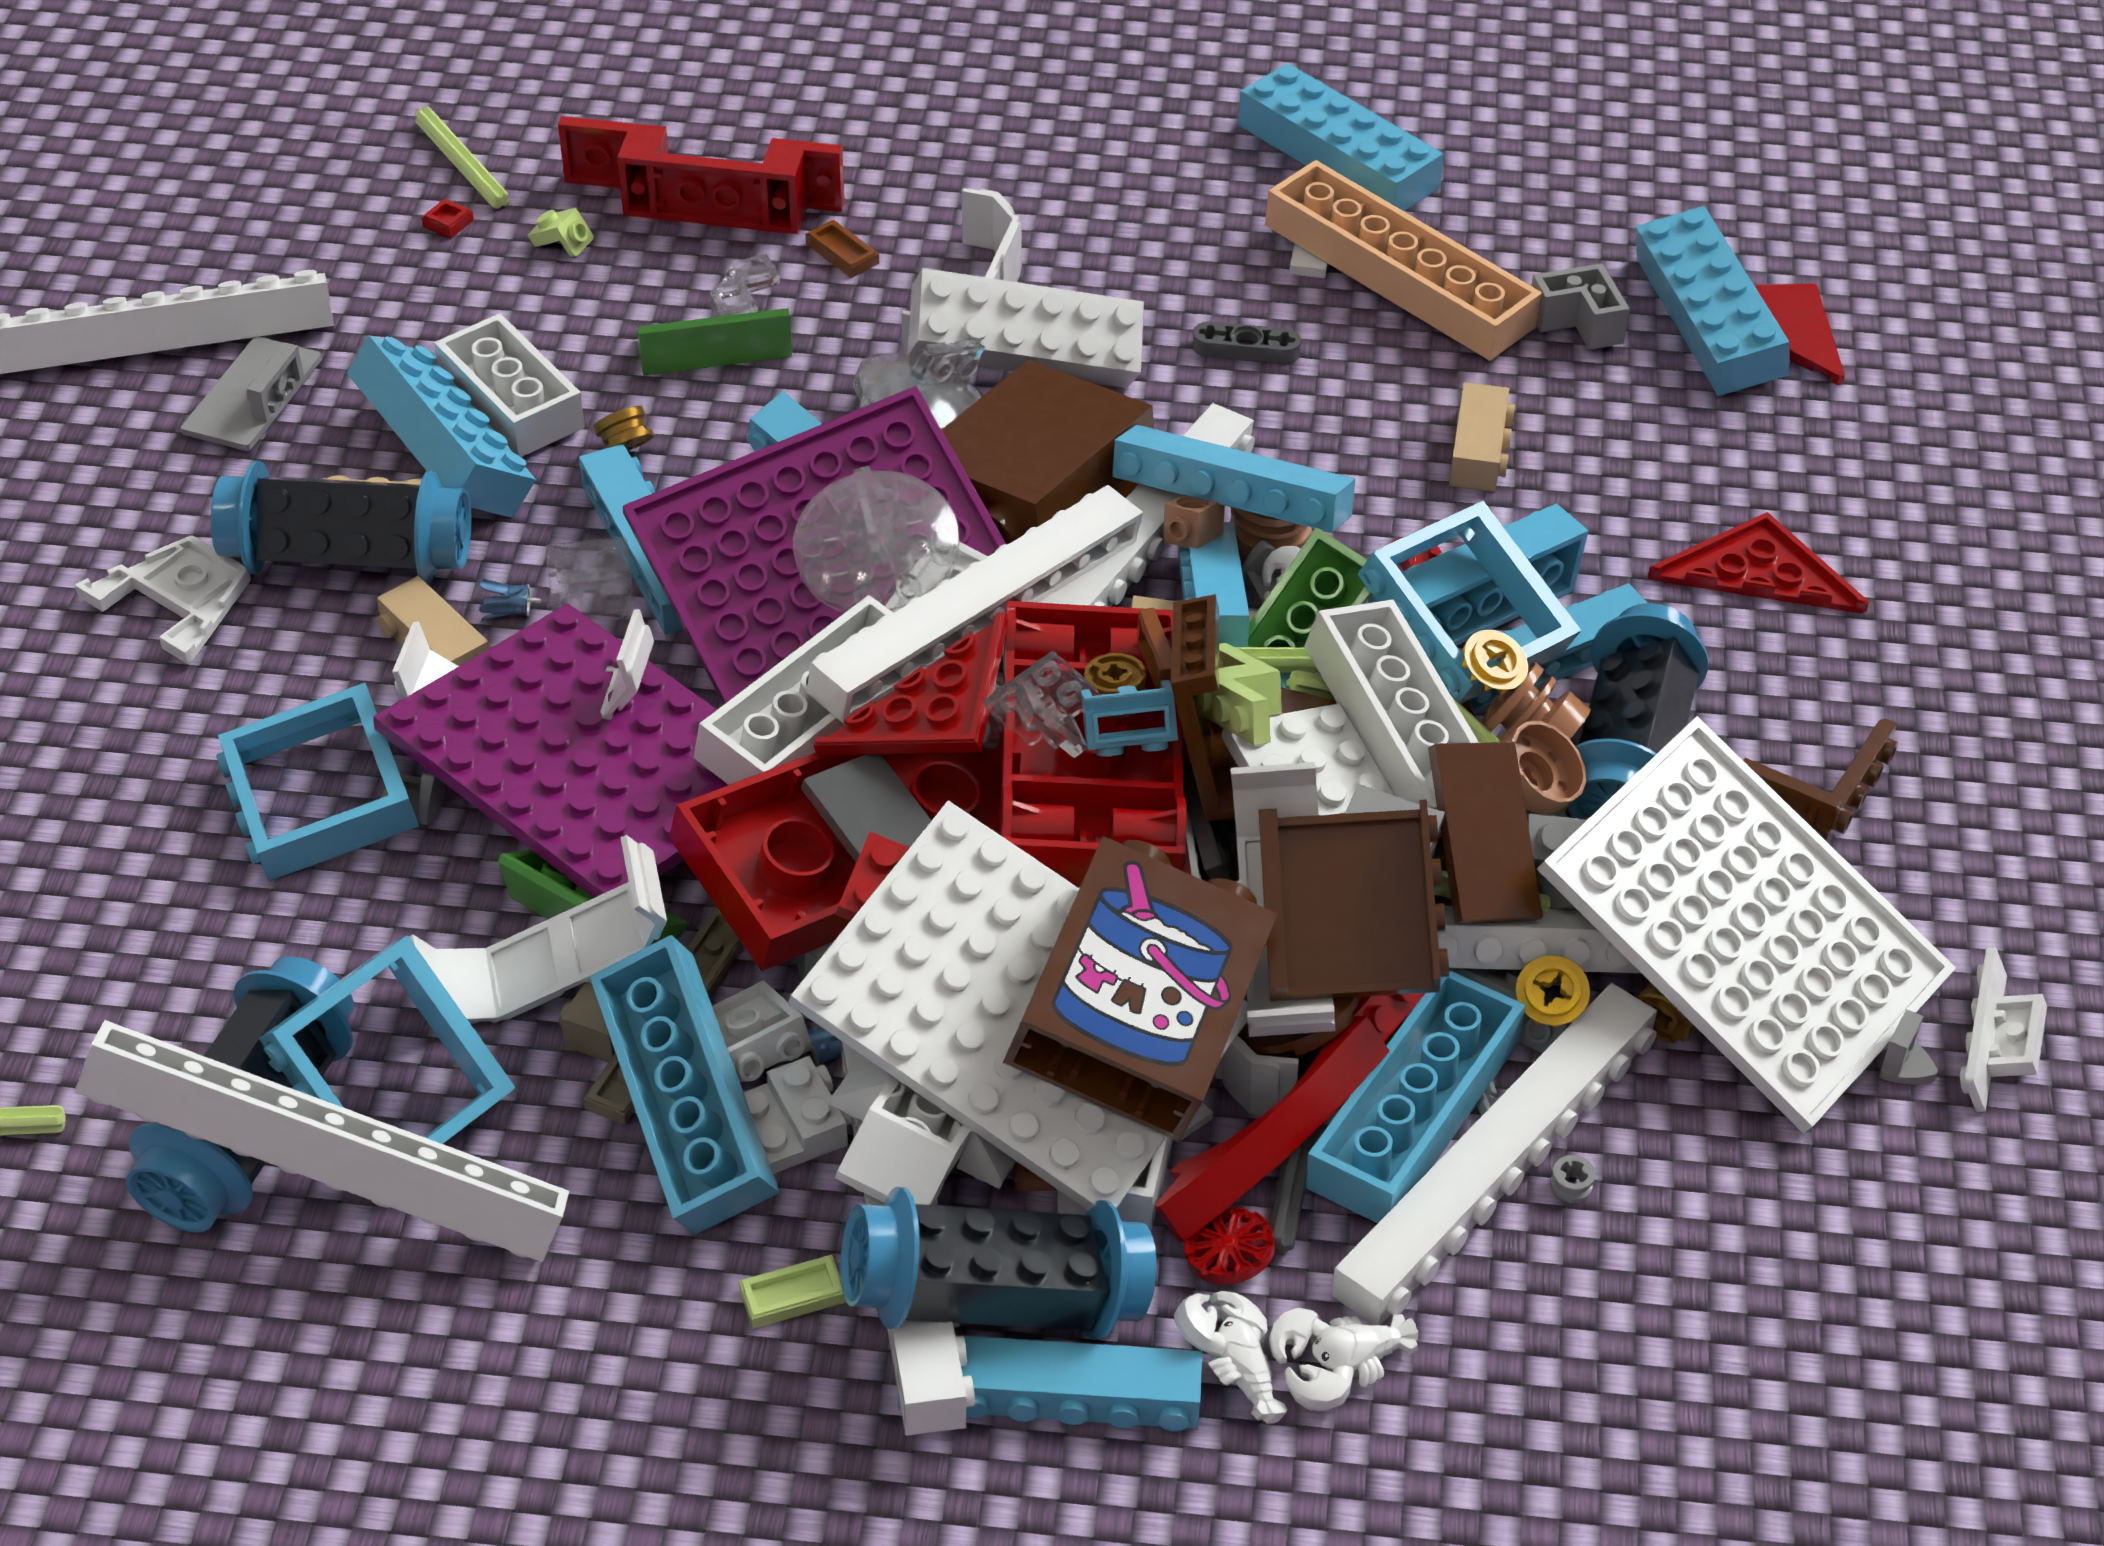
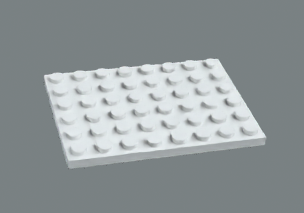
[1537,716,1956,1134]
[788,801,1248,1211]

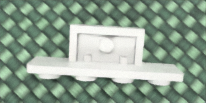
[1960,947,2047,1112]

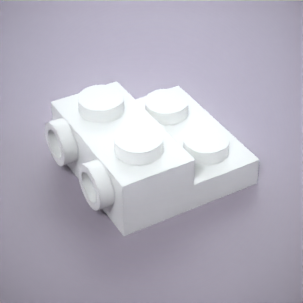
[712,980,812,1083]
[743,1056,852,1174]

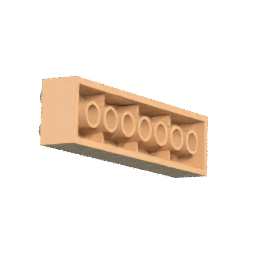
[1265,160,1542,361]

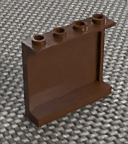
[1171,594,1238,822]
[1258,799,1449,1002]

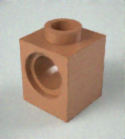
[1163,495,1225,549]

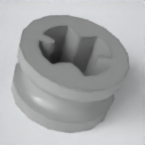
[1550,1155,1596,1203]

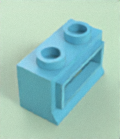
[1081,680,1178,756]

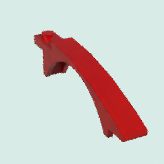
[1154,993,1426,1242]

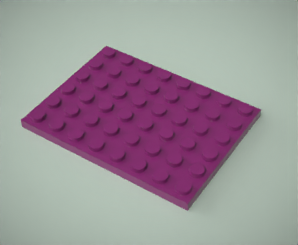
[623,386,1006,705]
[373,603,728,898]

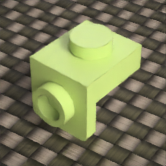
[527,207,594,257]

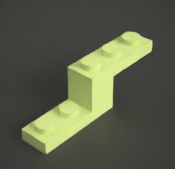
[1194,643,1282,745]

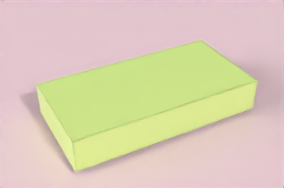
[738,1254,846,1329]

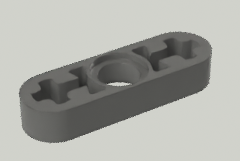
[1192,321,1301,365]

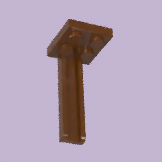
[1743,719,1898,844]

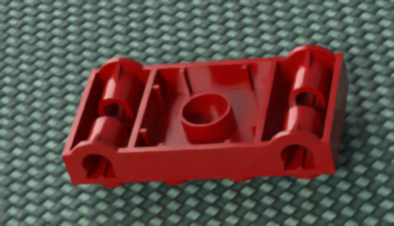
[999,601,1186,887]

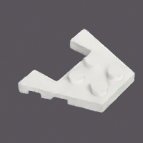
[75,535,251,664]

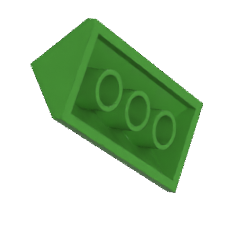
[636,308,792,376]
[1248,527,1372,674]
[498,850,689,944]

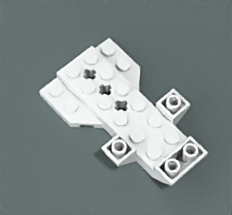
[829,1065,1016,1205]

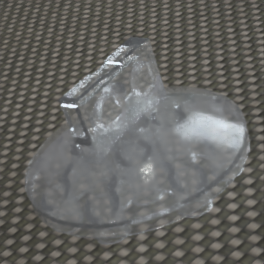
[854,338,985,429]
[793,466,959,613]

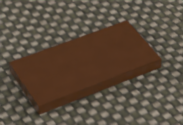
[1428,742,1543,924]

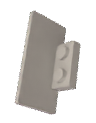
[181,336,322,451]

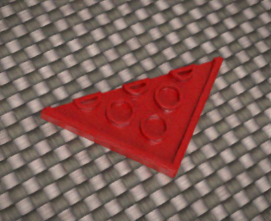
[1754,283,1845,385]
[1648,512,1869,614]
[813,612,1009,755]

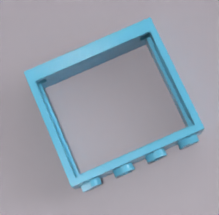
[1358,501,1582,704]
[216,683,419,881]
[259,935,516,1144]

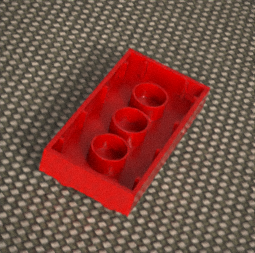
[669,716,1002,971]

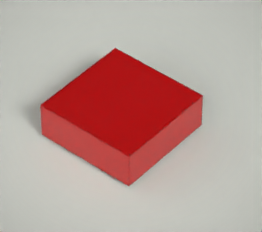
[421,199,474,239]

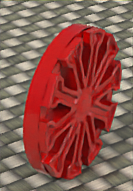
[1184,1207,1275,1285]

